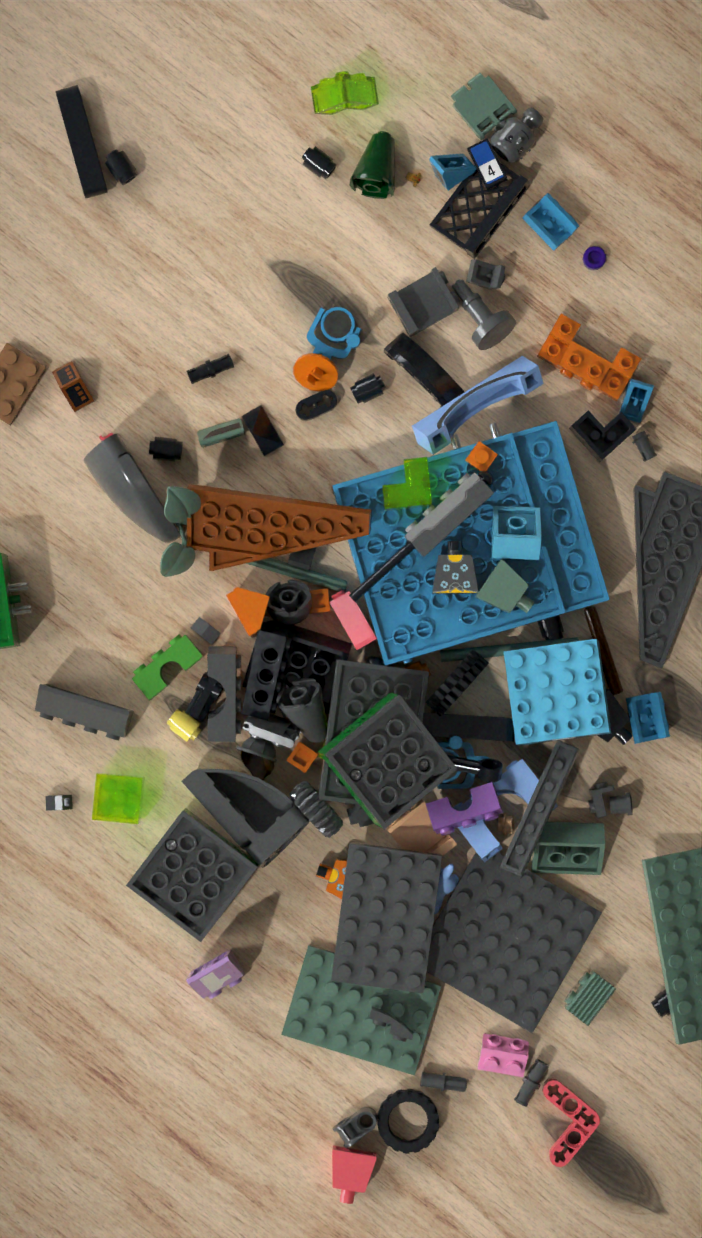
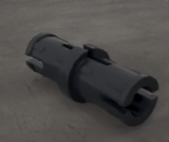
[186,354,234,384]

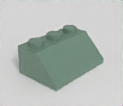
[532,821,605,875]

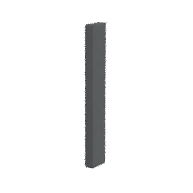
[500,740,580,877]

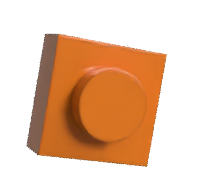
[465,441,498,472]
[309,589,330,614]
[286,741,318,773]

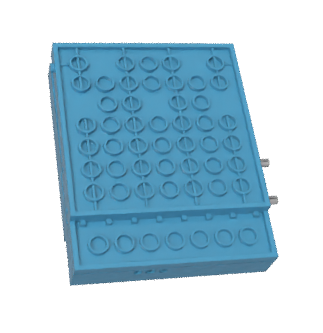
[332,421,610,666]

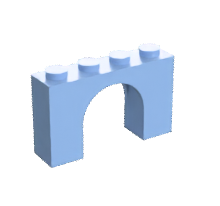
[453,759,558,863]

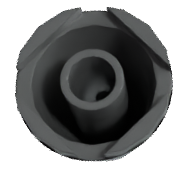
[276,678,328,743]

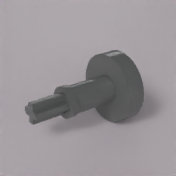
[452,279,516,350]

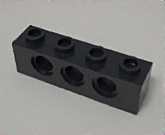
[241,622,292,721]

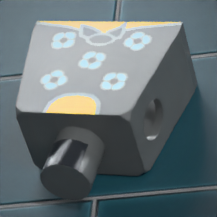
[432,541,478,594]

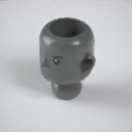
[490,107,544,163]

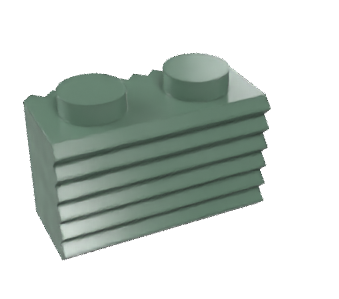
[564,970,616,1026]

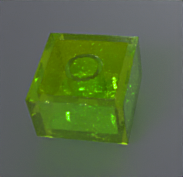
[92,772,145,824]

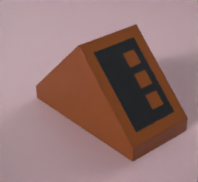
[52,361,94,412]

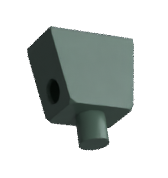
[475,559,534,613]

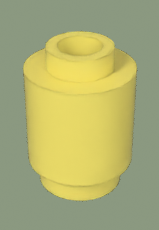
[167,709,202,742]

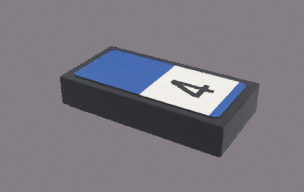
[467,138,508,190]

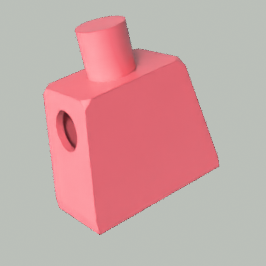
[332,1145,377,1204]

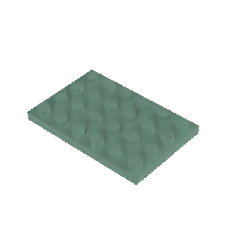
[281,945,441,1075]

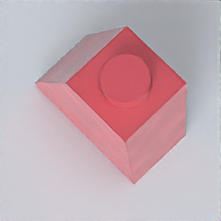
[329,590,377,651]

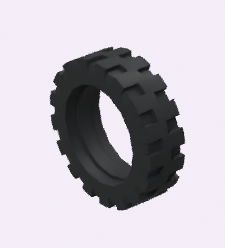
[377,1089,439,1154]

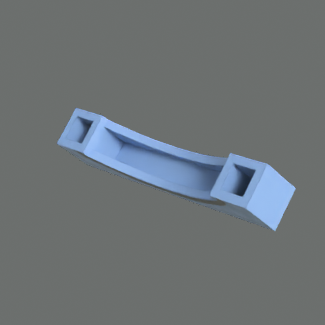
[412,356,544,454]

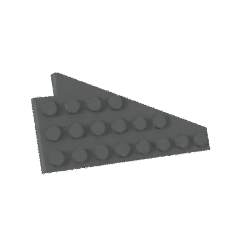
[633,472,702,668]

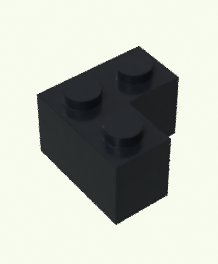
[569,410,636,462]

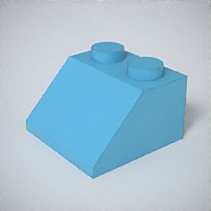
[492,506,541,560]

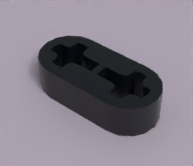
[295,390,337,421]

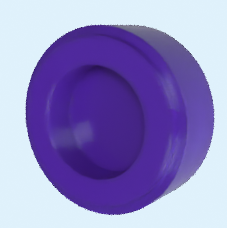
[583,246,606,270]

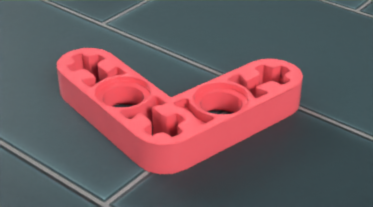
[542,1079,600,1167]

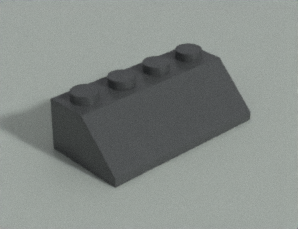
[35,684,134,741]

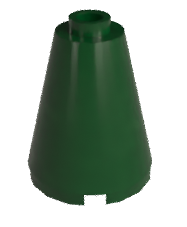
[349,131,395,199]

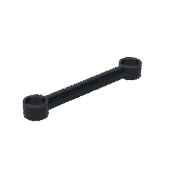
[447,755,503,782]

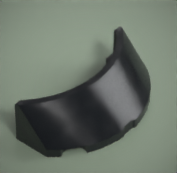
[383,333,464,407]

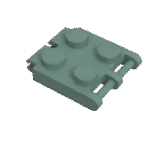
[451,73,517,141]

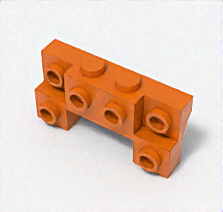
[537,314,642,401]

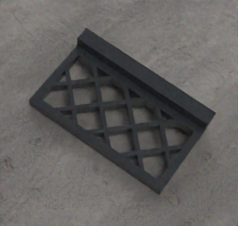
[429,163,529,259]

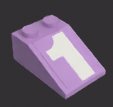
[186,949,244,999]

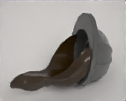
[236,737,277,781]

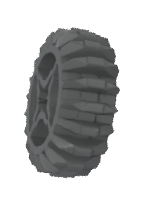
[289,781,343,838]

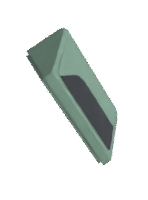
[197,418,245,448]

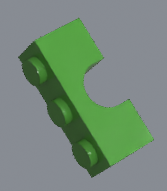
[132,634,204,700]

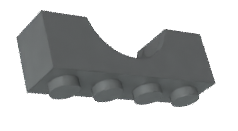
[207,646,241,742]

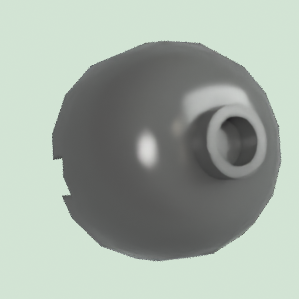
[265,580,312,625]

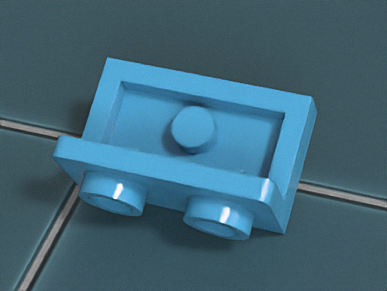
[522,193,579,251]
[625,692,670,744]

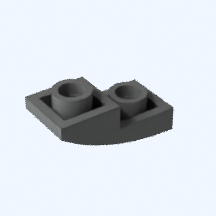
[369,1007,413,1042]

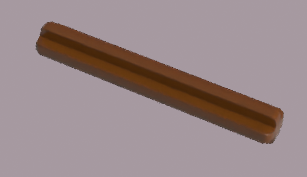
[584,606,623,695]

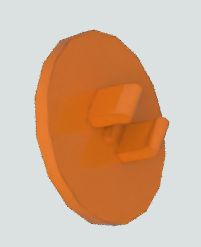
[293,353,338,392]

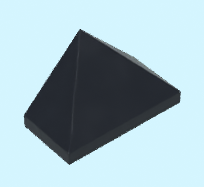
[241,405,284,456]

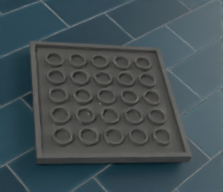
[427,852,602,1033]

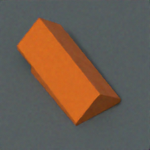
[226,587,270,638]

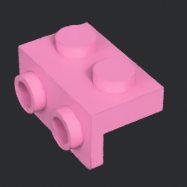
[478,1034,529,1077]

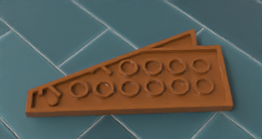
[187,484,372,571]

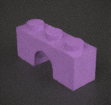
[426,782,503,835]

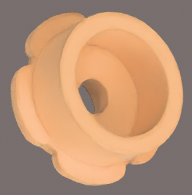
[498,813,515,836]

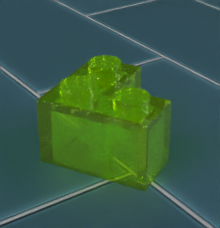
[311,71,379,115]
[382,457,432,511]

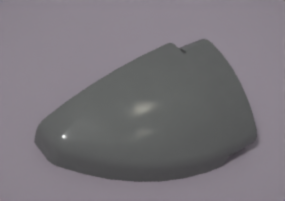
[84,434,181,543]
[181,769,310,868]

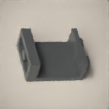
[387,267,460,337]

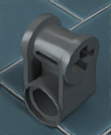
[332,1107,377,1148]

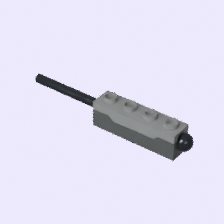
[349,471,494,602]

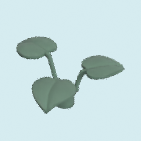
[160,486,201,577]

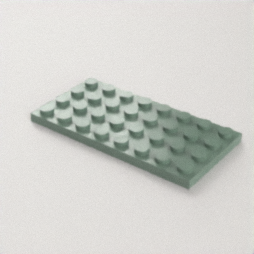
[642,848,702,1045]

